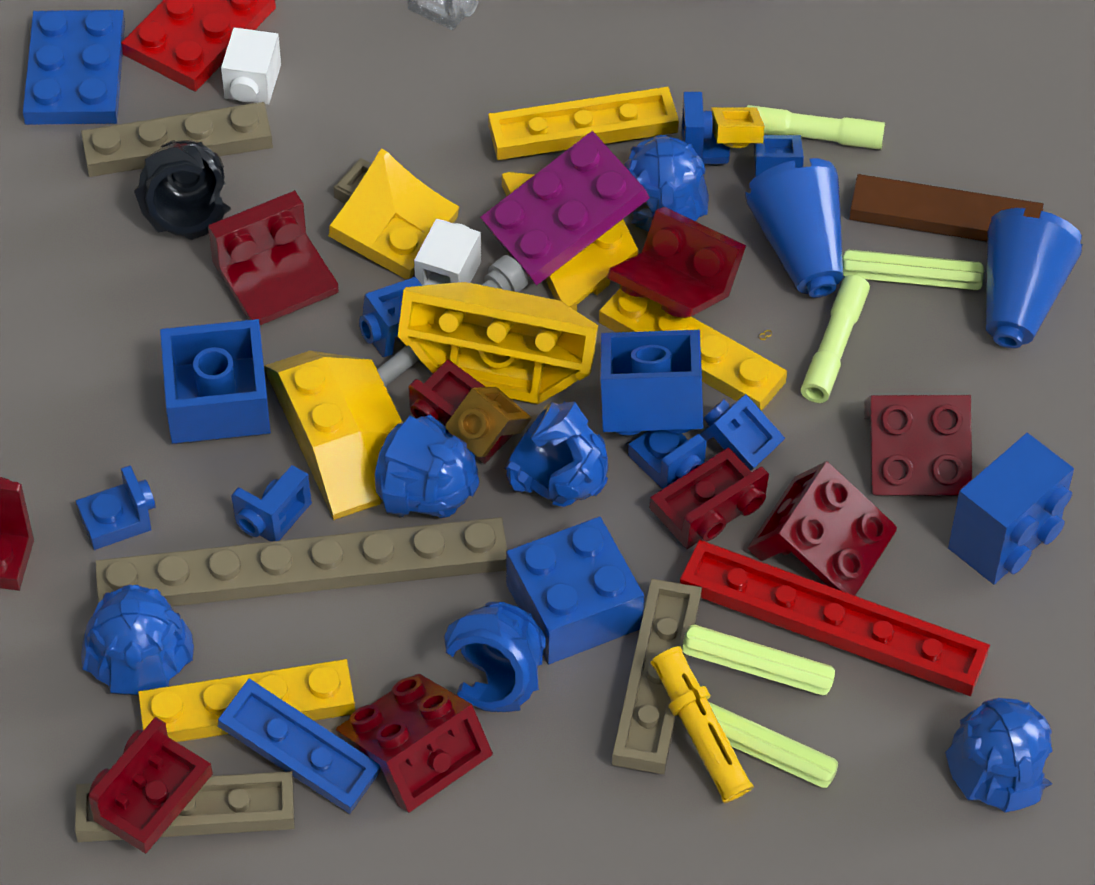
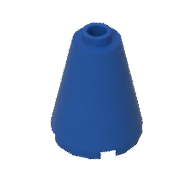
[745,158,844,298]
[986,208,1083,348]

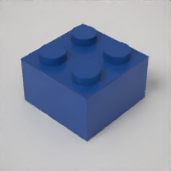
[160,319,271,444]
[601,330,703,435]
[948,432,1074,585]
[506,516,644,665]

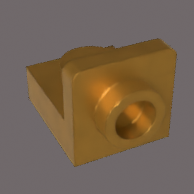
[446,387,532,457]

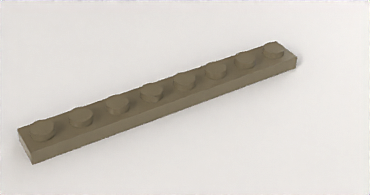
[95,517,507,607]

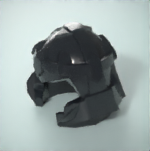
[134,140,231,240]

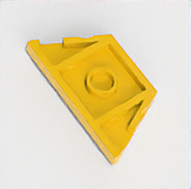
[502,172,638,311]

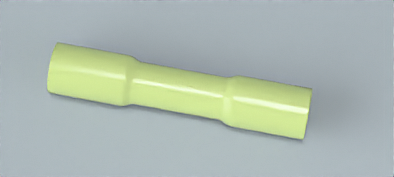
[747,105,885,150]
[801,275,870,403]

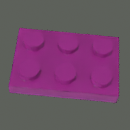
[480,130,650,286]

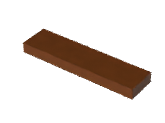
[849,174,1044,242]

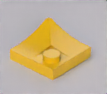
[328,148,460,280]

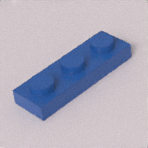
[218,678,381,814]

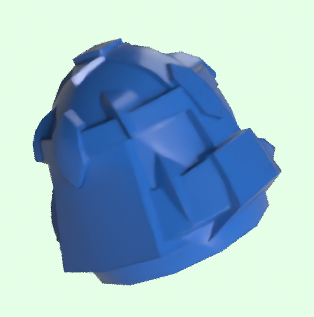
[624,135,709,232]
[504,401,608,507]
[375,415,479,518]
[81,585,194,695]
[444,602,546,712]
[945,698,1053,813]

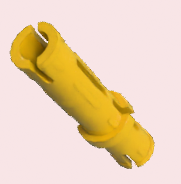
[650,646,754,803]

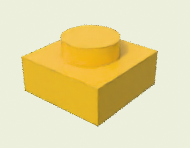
[711,107,765,148]

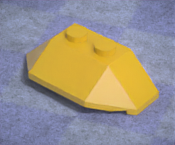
[398,282,599,404]
[264,351,403,520]

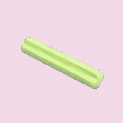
[843,249,984,290]
[682,625,835,695]
[709,702,838,788]

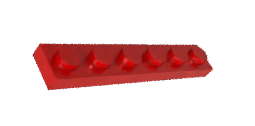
[680,540,990,696]

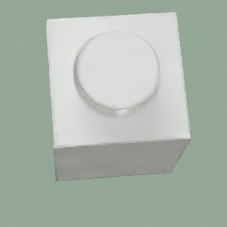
[221,28,281,105]
[414,218,481,286]

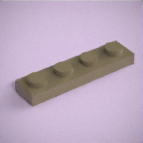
[81,102,273,177]
[612,579,702,775]
[75,771,295,842]

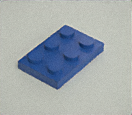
[23,10,125,125]

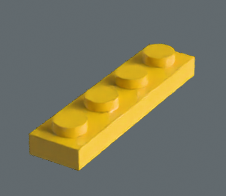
[488,86,679,160]
[599,288,787,411]
[138,659,355,742]

